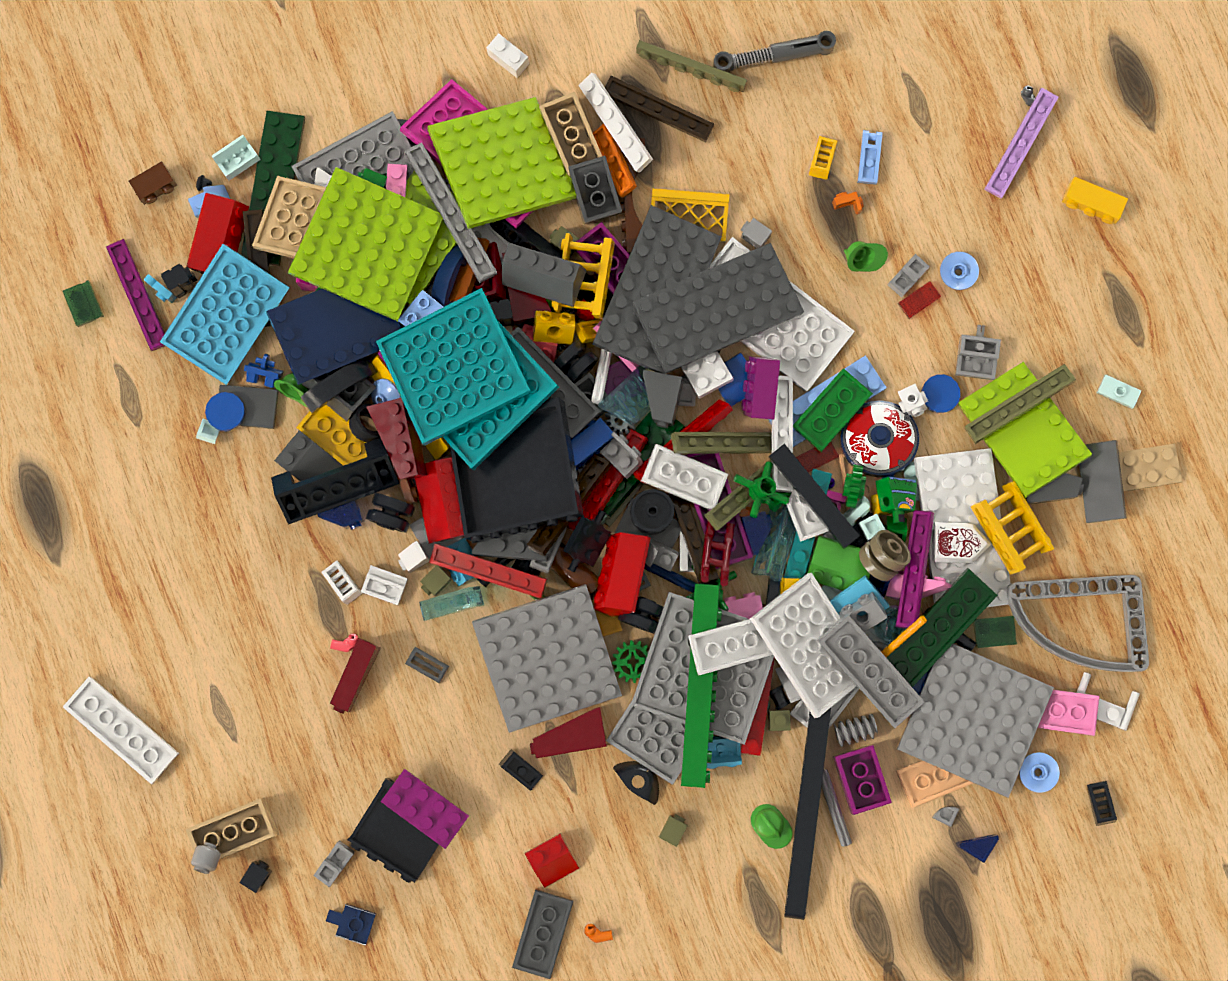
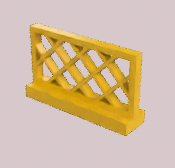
[651,188,730,242]

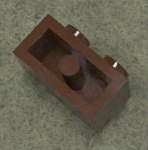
[129,161,177,205]

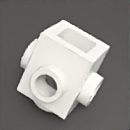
[898,384,928,417]

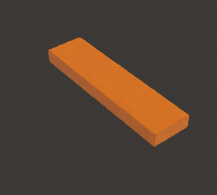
[593,124,637,198]

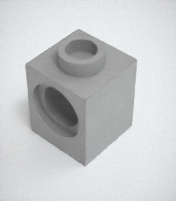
[741,218,772,249]

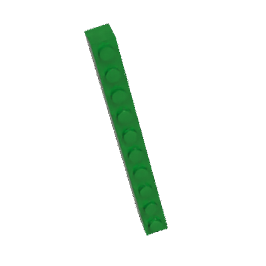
[681,584,723,788]

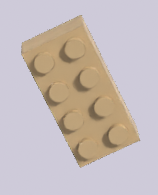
[539,92,602,178]
[186,797,279,859]

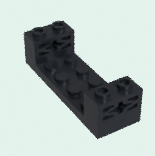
[271,437,400,525]

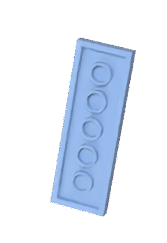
[768,355,887,447]

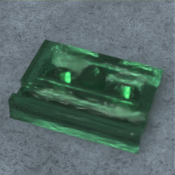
[62,280,104,327]
[973,616,1017,648]

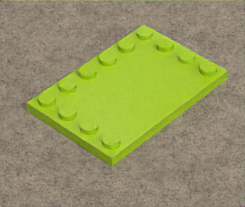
[958,362,1092,498]

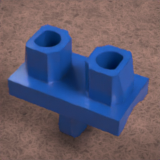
[244,354,283,388]

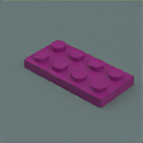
[381,769,469,849]

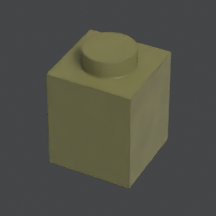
[550,226,579,257]
[420,565,452,596]
[768,710,791,731]
[659,814,688,847]

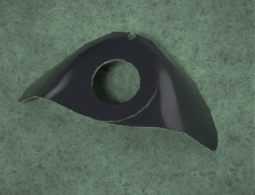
[613,761,659,805]

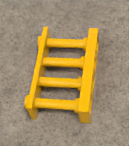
[552,233,615,319]
[970,481,1054,575]

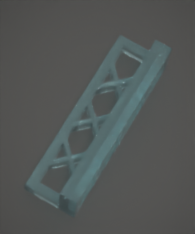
[751,504,796,581]

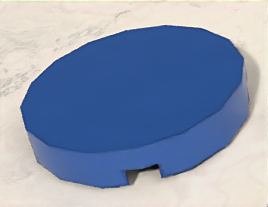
[921,375,960,413]
[205,392,245,432]

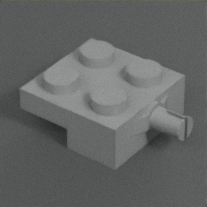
[955,325,1001,380]

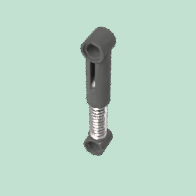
[713,31,836,73]

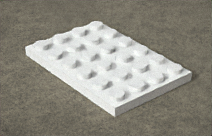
[750,573,857,718]

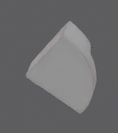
[932,807,959,827]

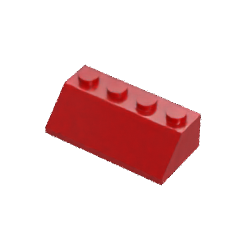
[186,193,249,274]
[415,457,464,544]
[593,532,651,617]

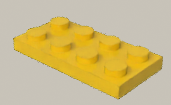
[296,405,367,466]

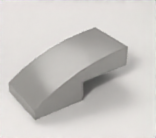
[888,254,930,298]
[313,840,355,887]

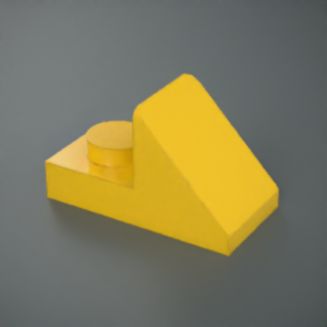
[575,319,603,348]

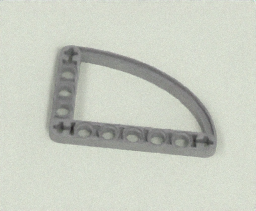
[1007,575,1149,672]

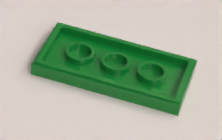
[793,368,873,452]

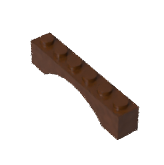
[618,138,645,255]

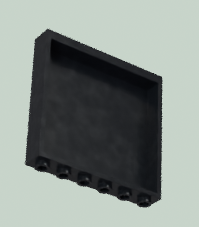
[450,397,584,543]

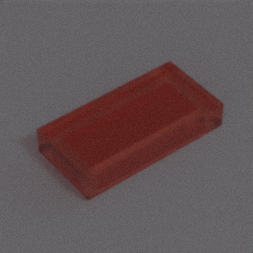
[898,281,941,319]
[796,442,839,473]

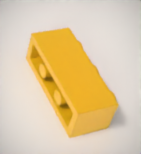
[1062,176,1128,224]

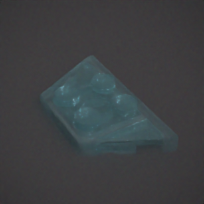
[597,365,650,425]

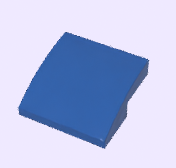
[717,353,748,406]

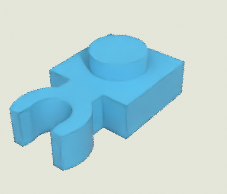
[144,274,177,303]

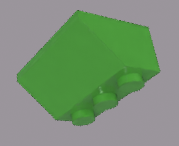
[807,535,870,591]

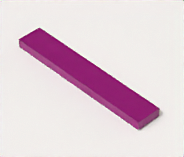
[106,239,165,351]
[896,511,934,628]

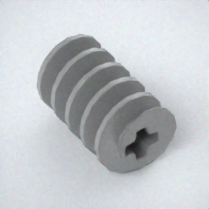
[834,714,878,747]

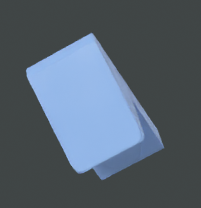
[188,185,230,218]

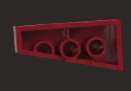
[367,398,427,480]

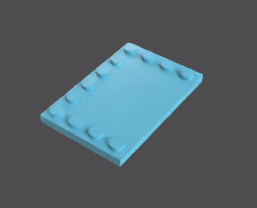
[160,244,290,385]

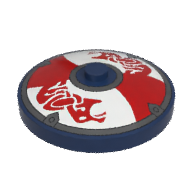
[840,401,919,477]

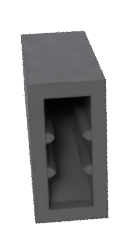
[643,370,684,428]
[1025,473,1084,505]

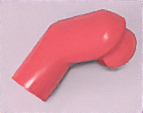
[330,633,358,652]

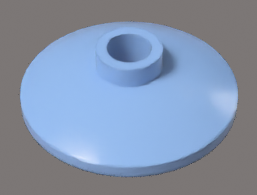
[940,252,979,290]
[371,378,401,405]
[1019,752,1060,793]

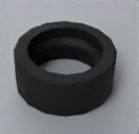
[349,404,380,442]

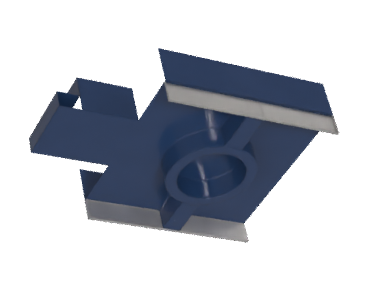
[326,904,376,945]

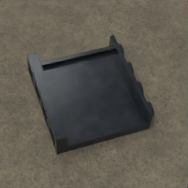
[347,778,439,883]

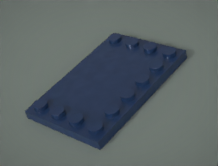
[266,289,401,385]

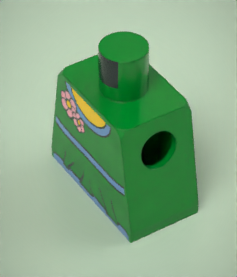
[875,477,917,524]

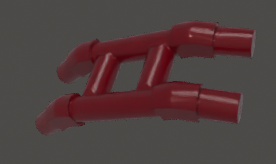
[700,521,735,586]

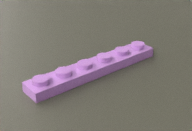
[984,88,1058,199]

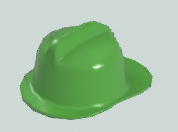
[844,241,888,272]
[274,373,308,407]
[751,804,792,849]

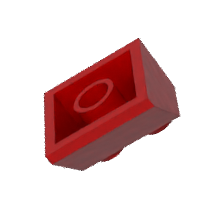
[525,833,579,888]

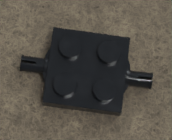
[563,510,612,573]

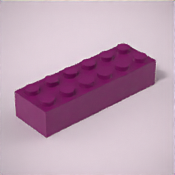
[684,453,753,570]

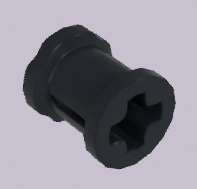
[769,685,790,711]

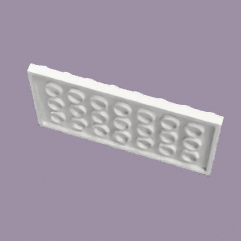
[709,237,855,393]
[914,448,1011,607]

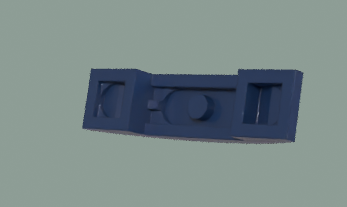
[431,244,467,307]

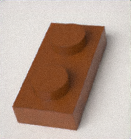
[394,468,419,505]

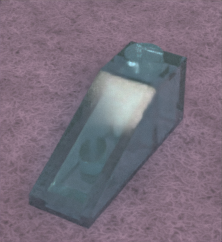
[419,586,484,621]

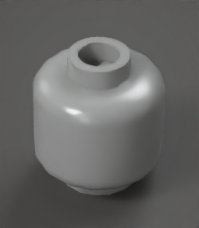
[191,842,221,874]

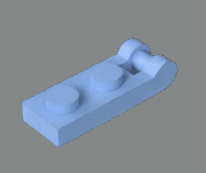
[857,130,882,185]

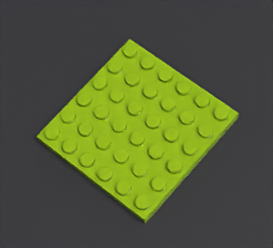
[427,97,576,229]
[288,167,443,321]

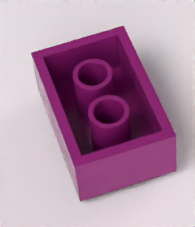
[741,356,780,420]
[833,745,892,815]

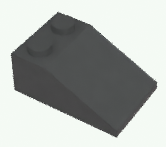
[568,156,622,225]
[274,430,343,481]

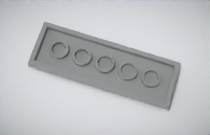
[817,614,924,728]

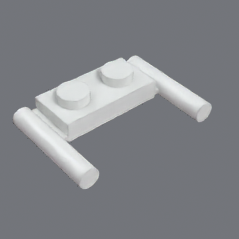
[1076,672,1140,731]

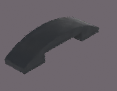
[300,356,377,413]

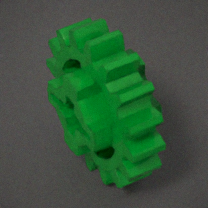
[842,465,866,508]
[612,640,648,683]

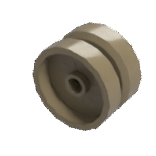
[859,530,911,581]

